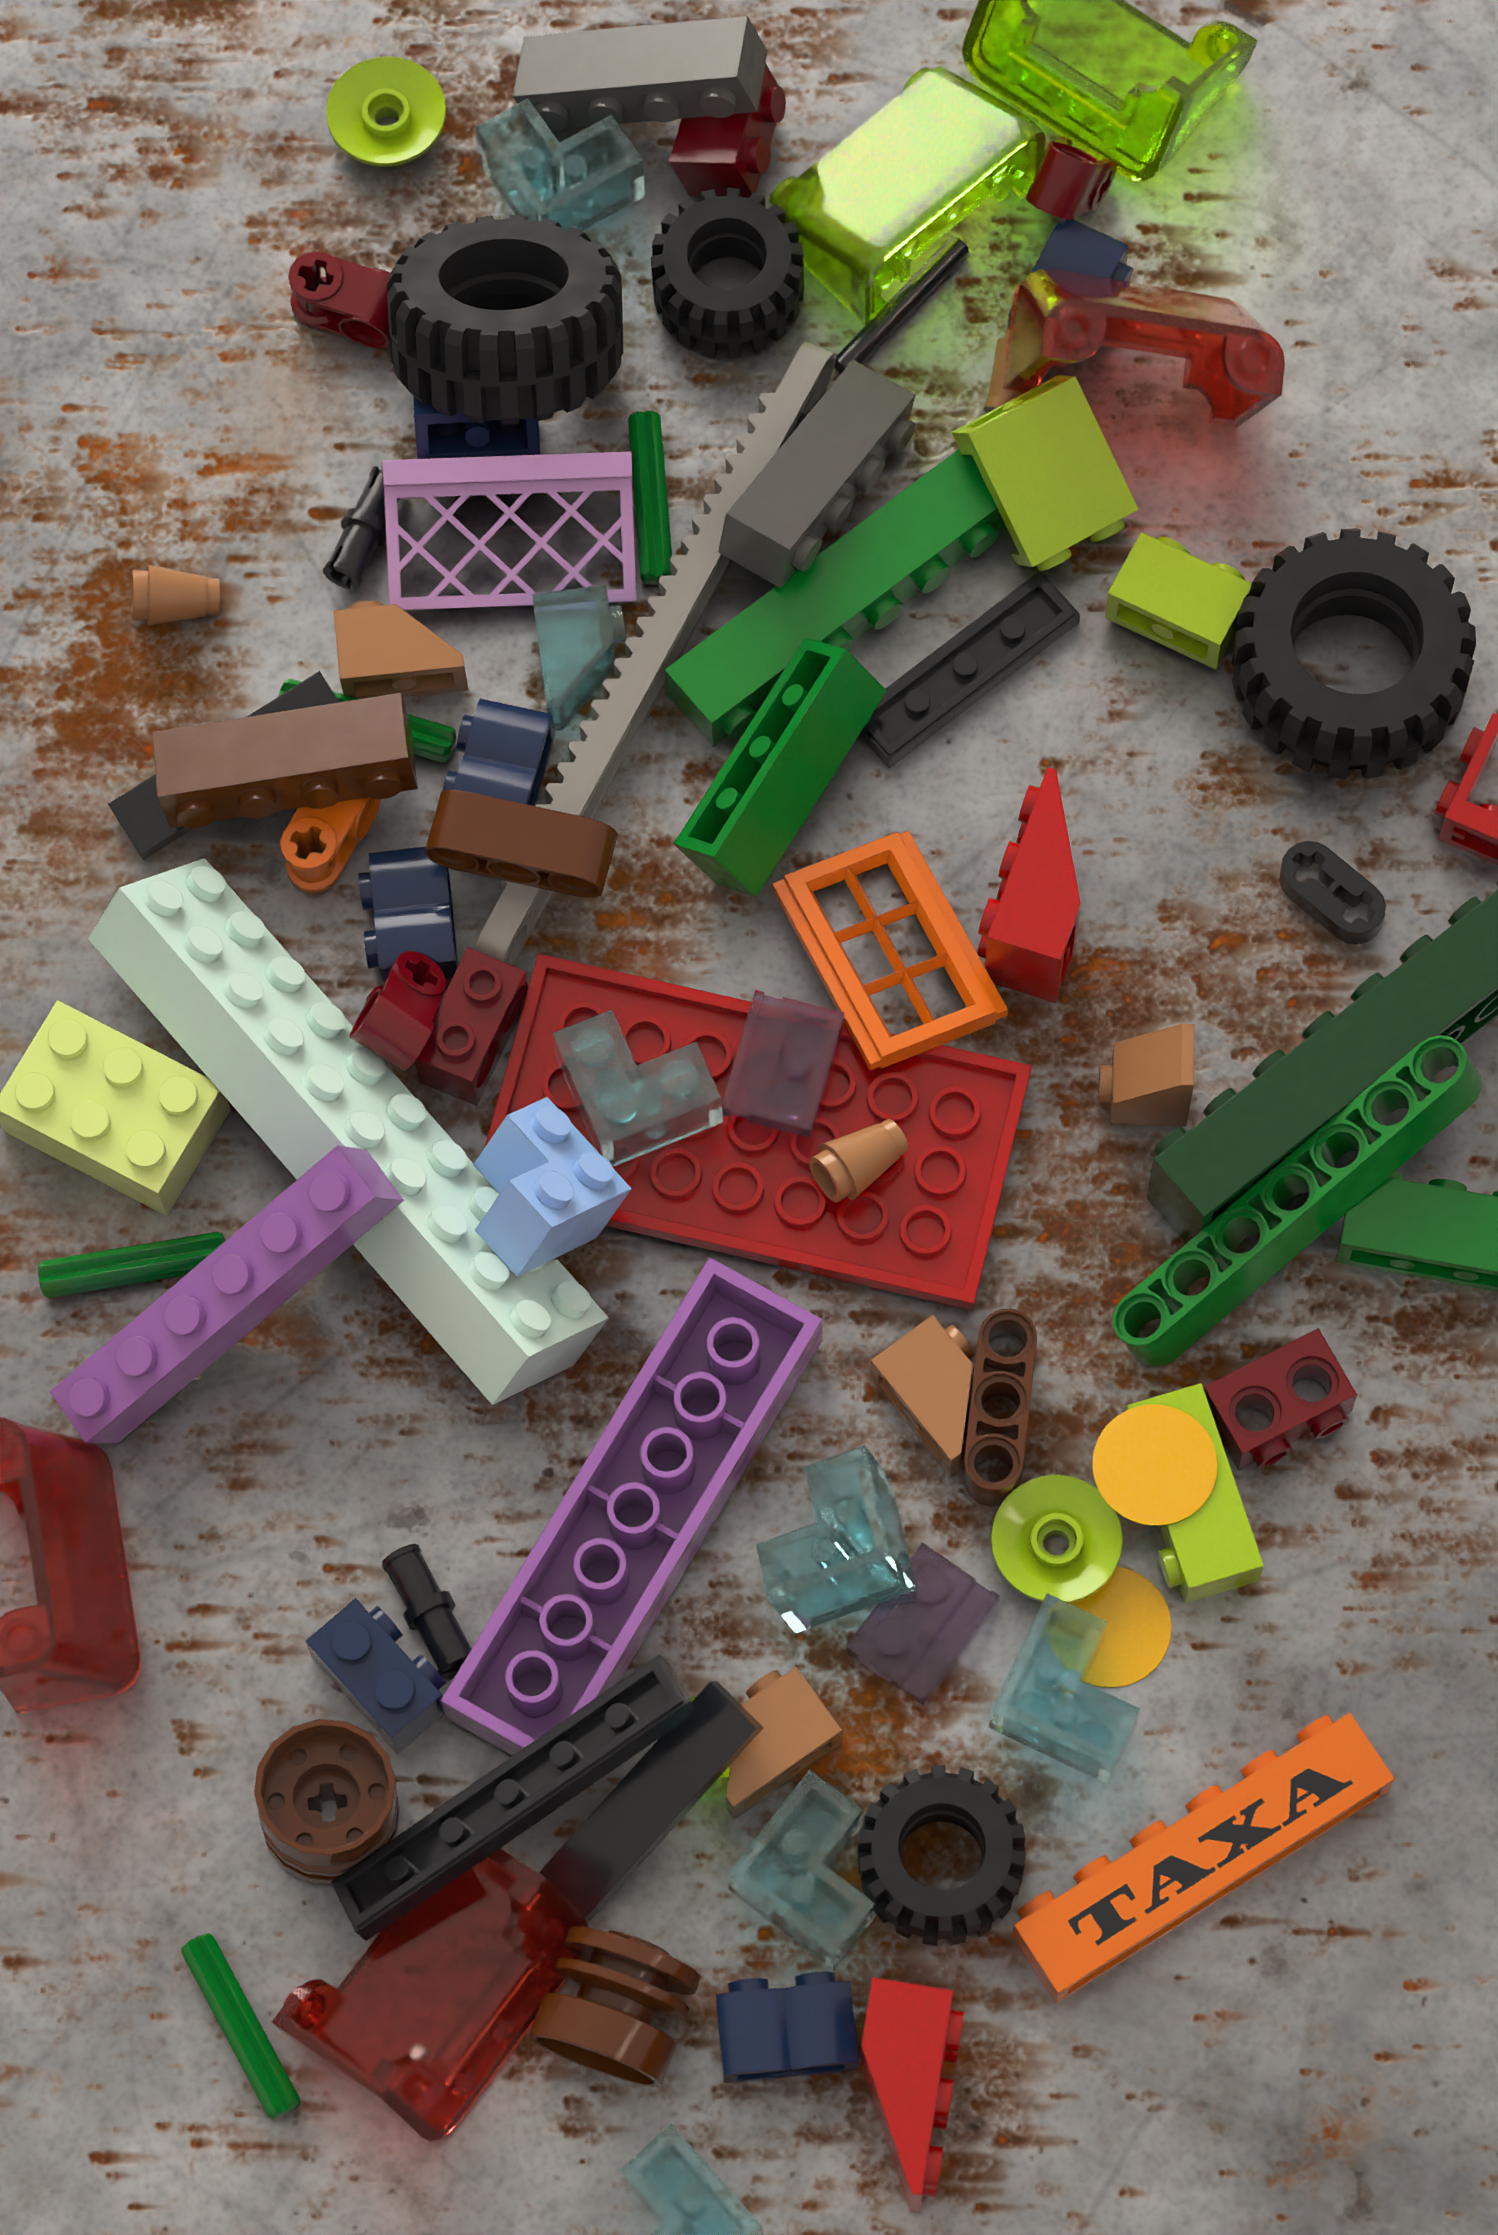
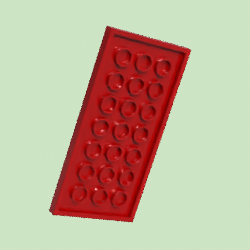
[484,953,1032,1311]

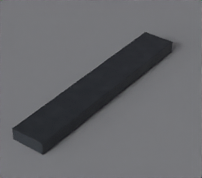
[331,1654,697,1941]

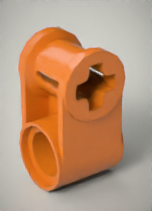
[280,797,381,894]

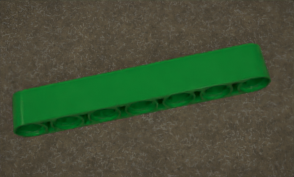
[1113,1035,1482,1367]

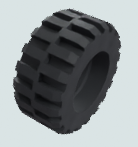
[387,215,624,425]
[1231,528,1476,779]

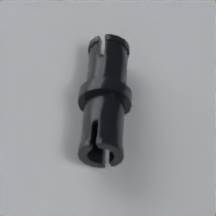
[323,466,400,589]
[382,1544,472,1678]

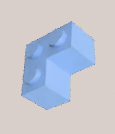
[473,1097,632,1277]

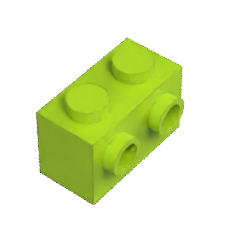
[1105,532,1251,670]

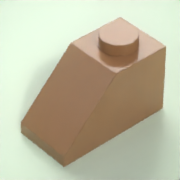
[334,601,468,699]
[1098,1024,1195,1126]
[871,1314,974,1477]
[726,1667,842,1820]

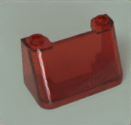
[1003,269,1285,427]
[0,1417,142,1714]
[271,1807,590,2141]

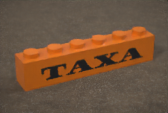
[1012,1712,1395,2004]

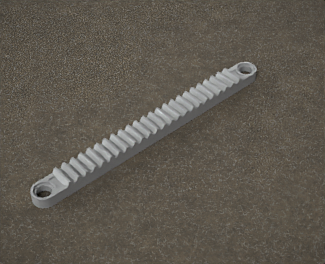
[475,341,836,966]

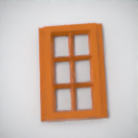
[772,831,1008,1070]

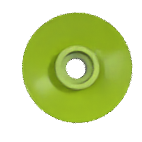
[326,56,446,167]
[991,1475,1123,1604]

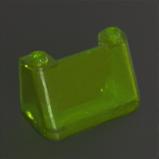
[962,0,1258,181]
[769,66,1046,326]

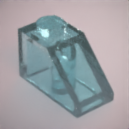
[532,585,626,731]

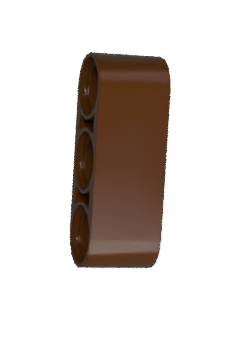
[424,790,618,898]
[963,1308,1037,1507]

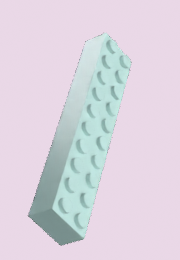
[88,858,609,1405]

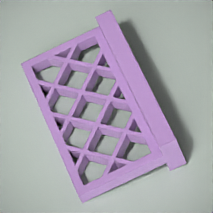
[383,451,637,610]

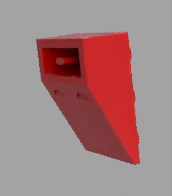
[977,767,1081,1003]
[861,1977,964,2213]

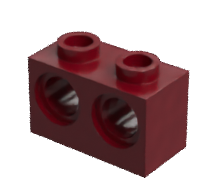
[415,947,528,1106]
[1204,1328,1357,1470]

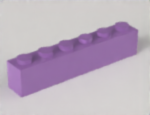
[50,1145,404,1443]

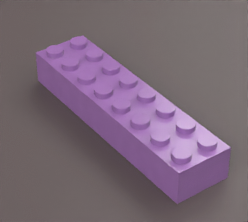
[441,1257,823,1756]

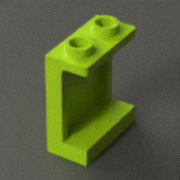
[951,375,1139,571]

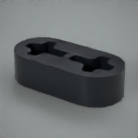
[1279,841,1386,944]

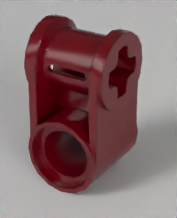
[1025,136,1117,220]
[288,251,390,349]
[349,951,446,1071]

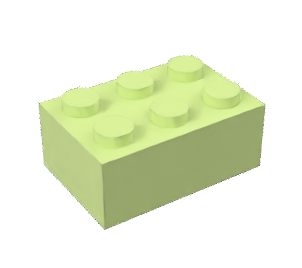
[0,1000,231,1216]

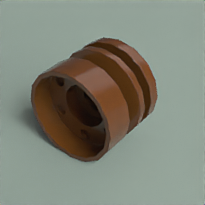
[254,1719,400,1885]
[528,1926,701,2087]

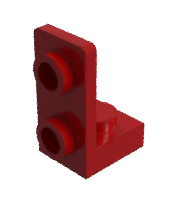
[1434,713,1498,865]

